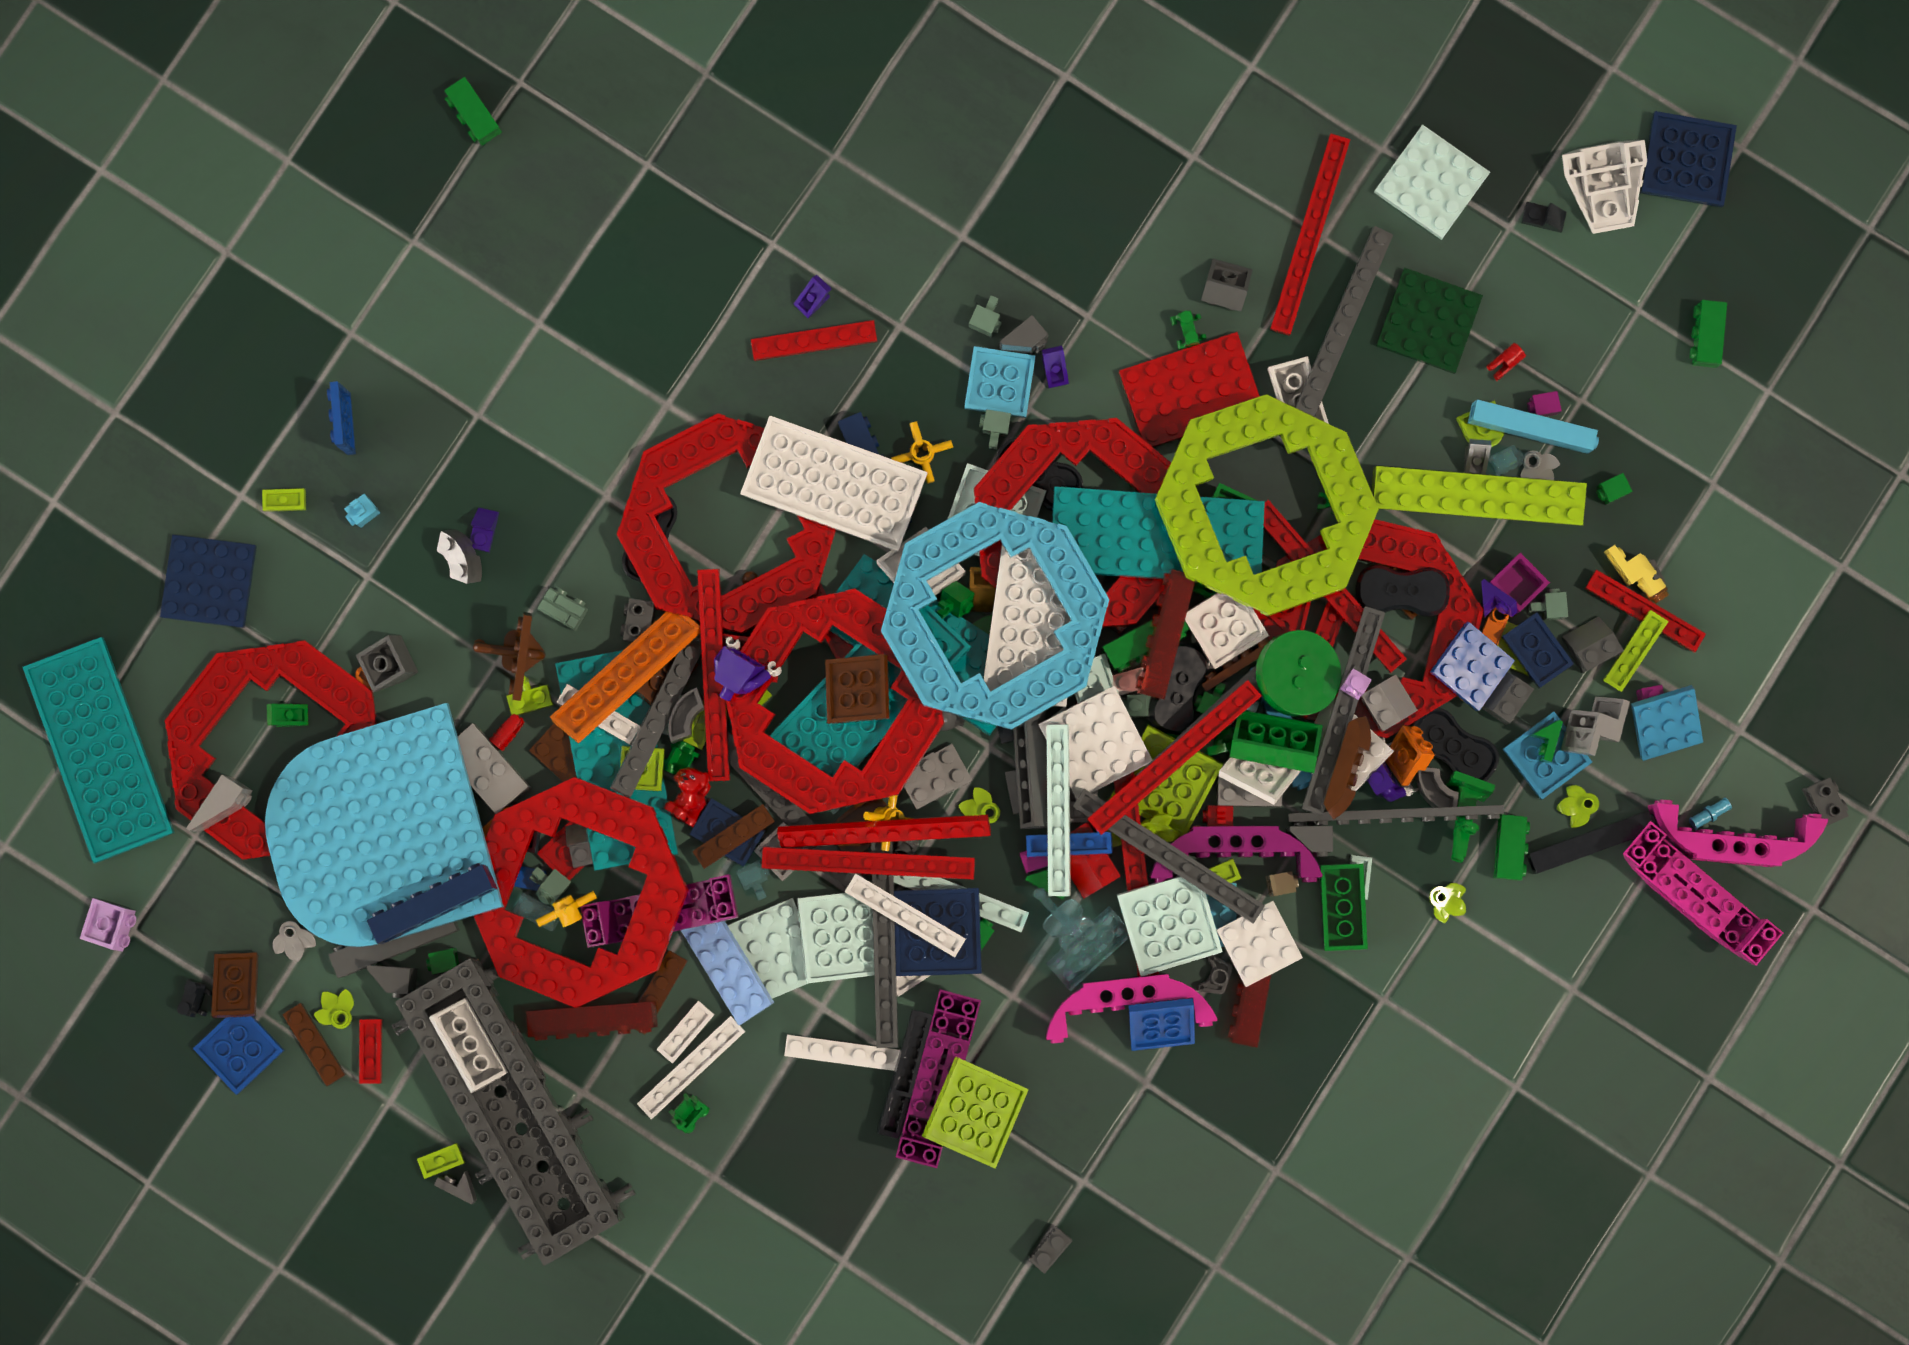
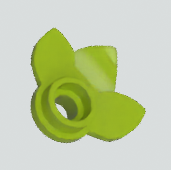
[1557,785,1600,828]
[959,788,1000,823]
[1141,814,1180,842]
[1429,883,1466,923]
[314,989,354,1029]

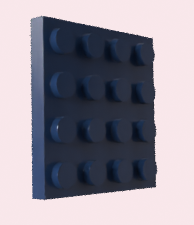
[1640,111,1737,207]
[160,535,257,628]
[894,888,982,976]

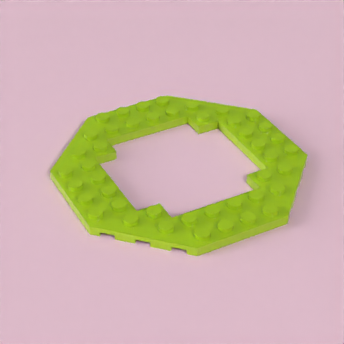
[1155,394,1379,616]

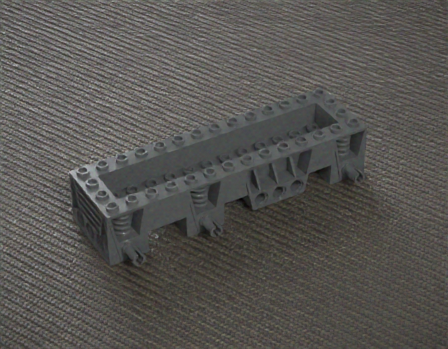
[392,959,636,1266]

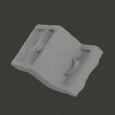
[1561,696,1630,756]
[904,744,973,810]

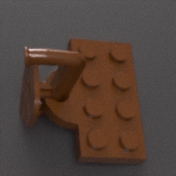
[473,612,546,701]

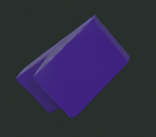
[794,275,831,318]
[1042,345,1069,388]
[470,507,499,553]
[1481,579,1518,617]

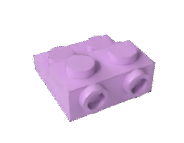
[80,898,136,952]

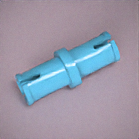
[1689,797,1732,830]

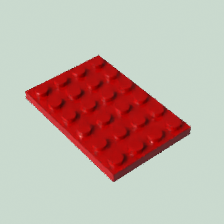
[1119,332,1260,447]

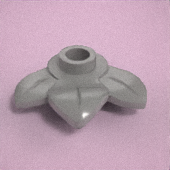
[1520,450,1560,481]
[273,921,316,962]

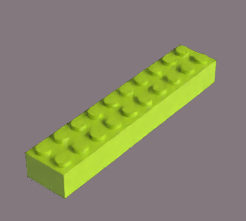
[1371,466,1587,526]

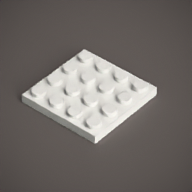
[1038,686,1152,799]

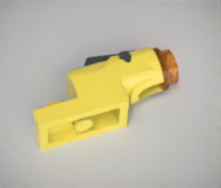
[1604,545,1669,604]

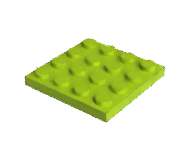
[1109,725,1224,836]
[922,1057,1029,1169]

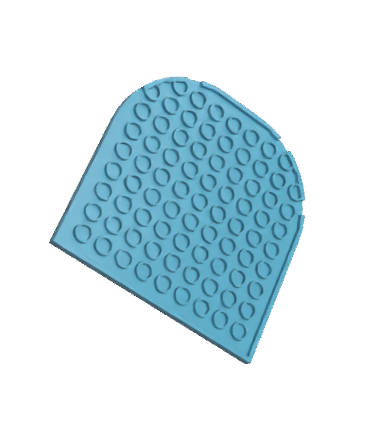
[265,703,504,947]

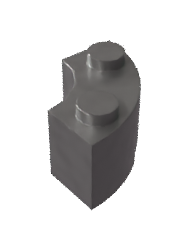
[437,529,482,584]
[668,688,705,744]
[1415,767,1459,808]

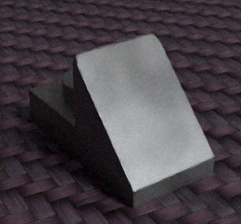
[1464,439,1492,475]
[566,824,593,868]
[434,1170,477,1204]

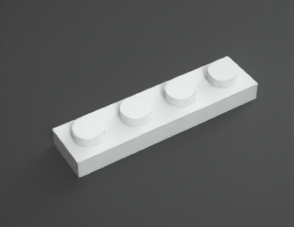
[557,684,640,745]

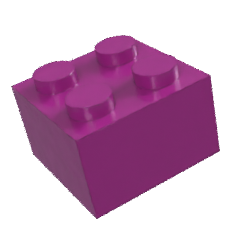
[1489,553,1550,614]

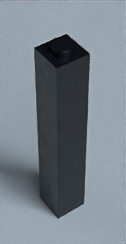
[1527,811,1657,874]

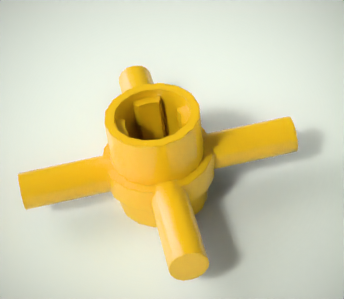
[891,422,953,484]
[863,795,914,851]
[536,891,597,927]

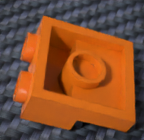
[1385,726,1435,786]

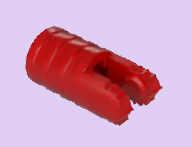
[1487,343,1526,381]
[489,714,525,751]

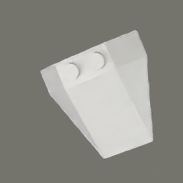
[1562,139,1647,234]

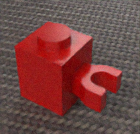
[1202,805,1233,827]

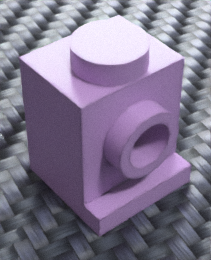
[1340,669,1372,700]

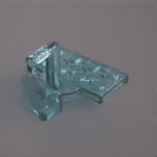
[1034,888,1129,991]

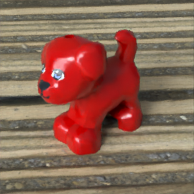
[663,767,711,828]

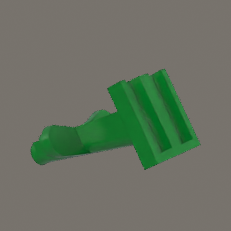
[1445,771,1495,863]

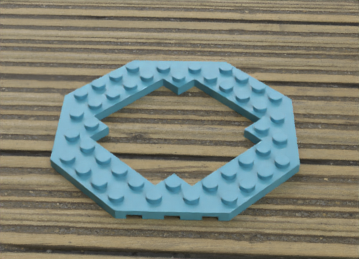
[881,502,1109,730]

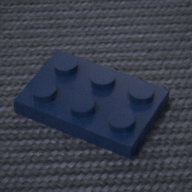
[1502,612,1574,689]
[690,798,766,867]

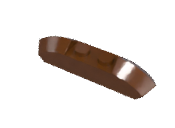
[1323,716,1371,820]

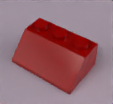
[1070,822,1121,899]

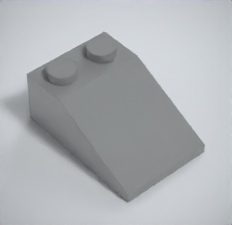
[186,775,253,832]

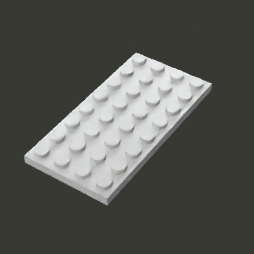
[740,416,928,552]
[983,544,1071,708]

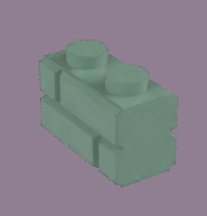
[538,587,588,631]

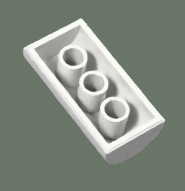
[1267,356,1329,424]
[429,997,508,1093]

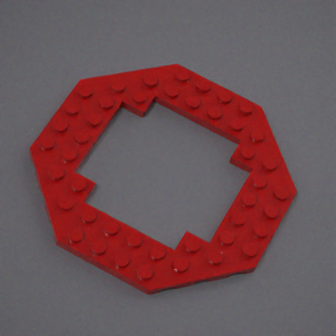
[617,413,837,634]
[974,418,1173,627]
[1273,519,1484,739]
[726,588,945,814]
[165,640,377,860]
[474,777,689,1008]

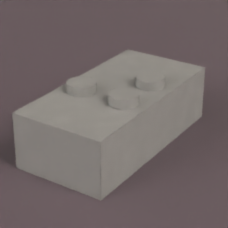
[458,723,532,814]

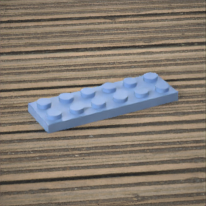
[681,921,774,1025]

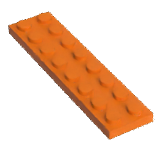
[550,612,701,744]

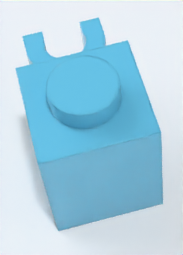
[344,494,380,528]

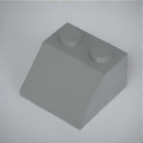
[1360,675,1418,732]

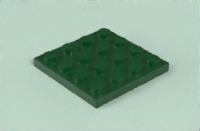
[1376,267,1483,374]

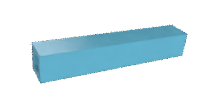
[1468,400,1599,454]

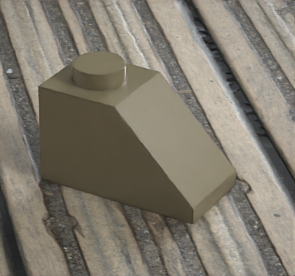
[1265,871,1299,897]

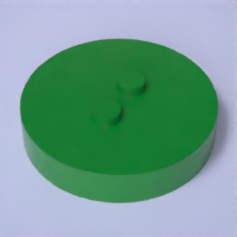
[1256,630,1341,717]

